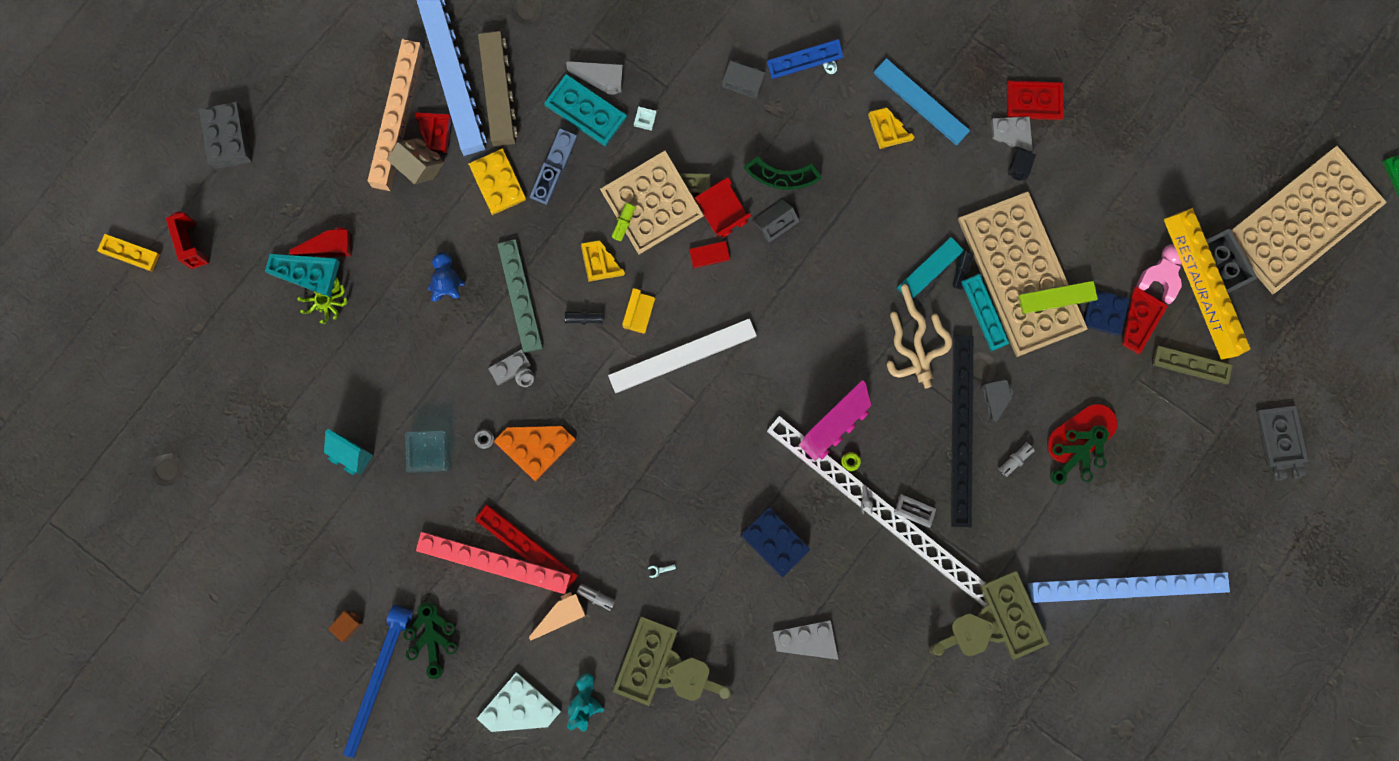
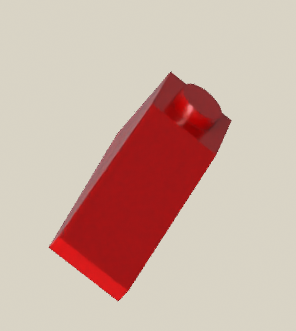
[290,227,351,257]

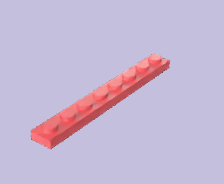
[416,532,571,594]

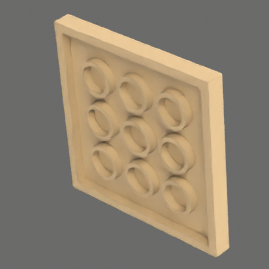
[600,151,704,255]

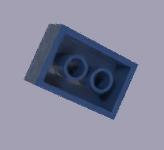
[741,508,811,578]

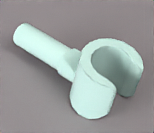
[648,564,676,578]

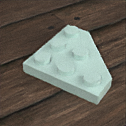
[477,672,561,732]

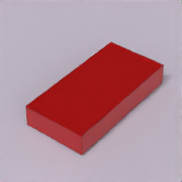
[689,241,730,269]

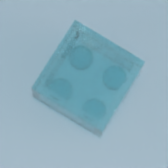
[405,431,449,474]

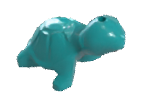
[567,673,604,732]

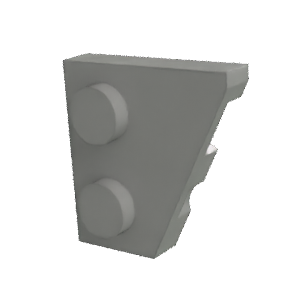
[991,117,1033,153]

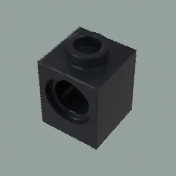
[1007,149,1036,181]

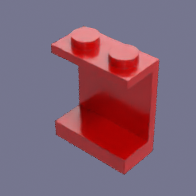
[694,177,751,238]

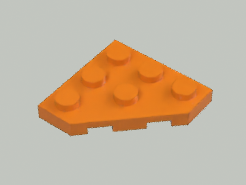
[494,426,576,482]

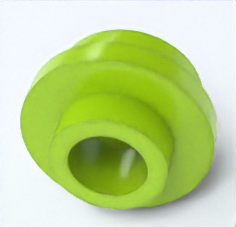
[841,452,861,471]

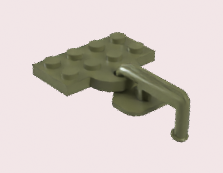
[928,571,1049,660]
[613,617,733,706]

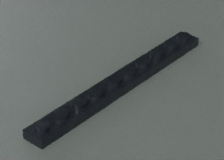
[951,335,974,528]

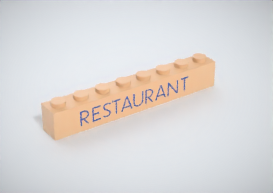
[368,39,424,191]

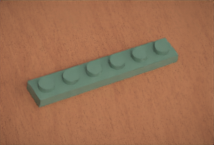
[497,239,543,353]

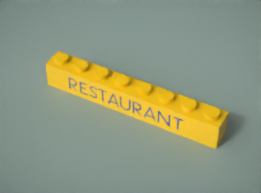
[1164,208,1251,360]

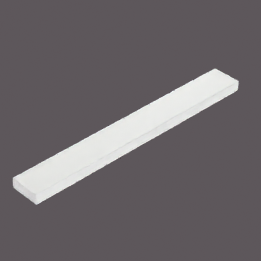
[608,319,757,394]

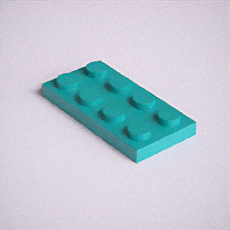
[544,74,627,147]

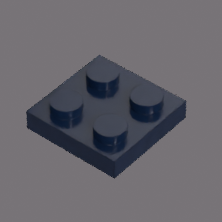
[1084,290,1129,336]

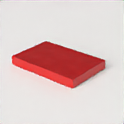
[1007,81,1064,120]

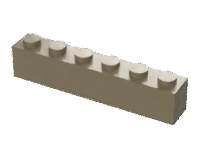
[478,31,518,147]

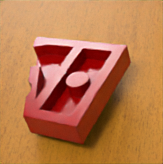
[415,113,452,153]

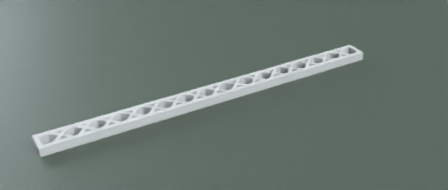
[767,416,987,607]

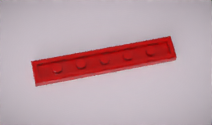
[474,504,578,590]

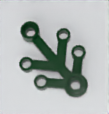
[1050,425,1109,485]
[403,602,458,679]

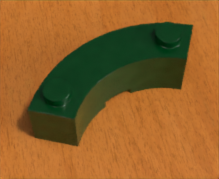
[743,156,822,190]

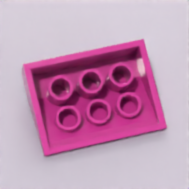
[799,380,872,461]

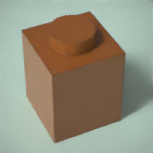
[328,611,362,642]

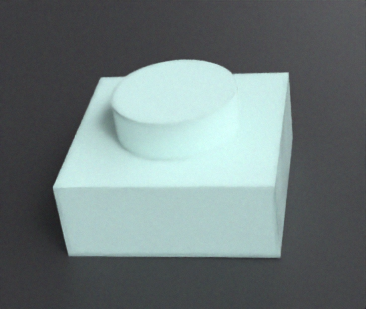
[634,107,657,131]

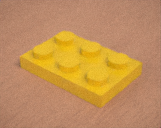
[469,148,526,215]

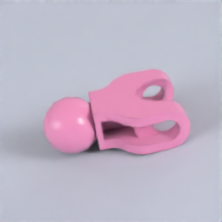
[1136,244,1182,304]

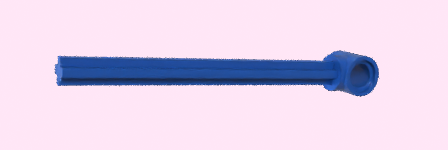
[343,604,413,758]

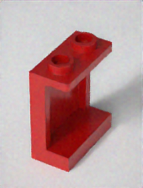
[165,211,209,269]

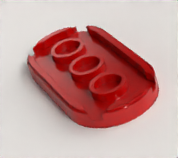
[1047,404,1117,464]

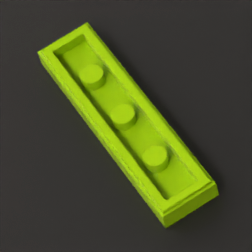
[1018,281,1098,314]

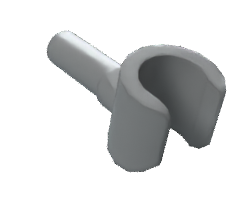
[861,486,873,514]

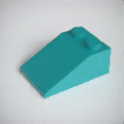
[324,429,373,475]

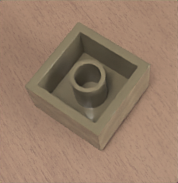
[387,138,445,184]

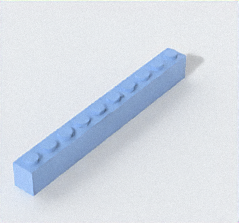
[417,0,487,156]
[1027,572,1230,603]

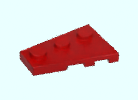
[1122,286,1168,354]

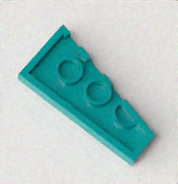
[265,254,340,297]

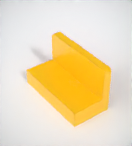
[622,288,655,334]

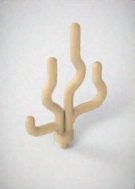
[886,284,952,389]

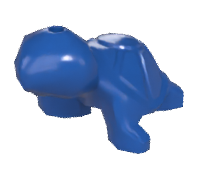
[428,252,465,301]

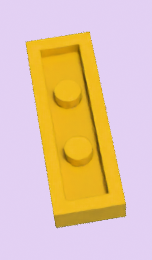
[97,234,160,272]

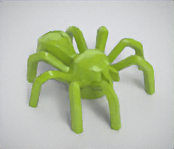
[297,277,348,324]

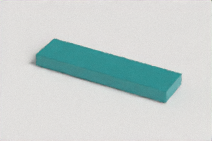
[896,237,964,299]
[961,274,1010,351]

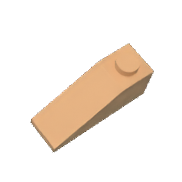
[529,592,586,641]

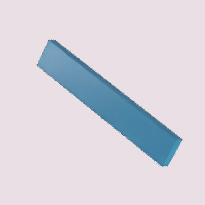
[874,58,970,146]

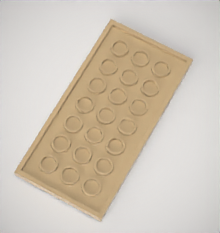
[1231,146,1387,294]
[958,192,1088,357]

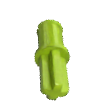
[612,203,636,241]

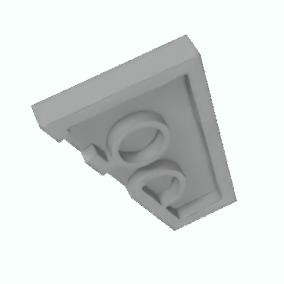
[773,620,838,660]

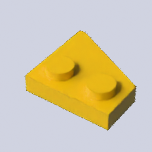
[868,108,914,149]
[581,241,625,282]

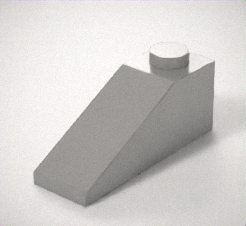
[566,61,623,95]

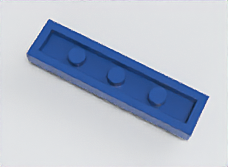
[767,39,844,80]

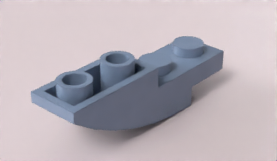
[529,129,578,205]

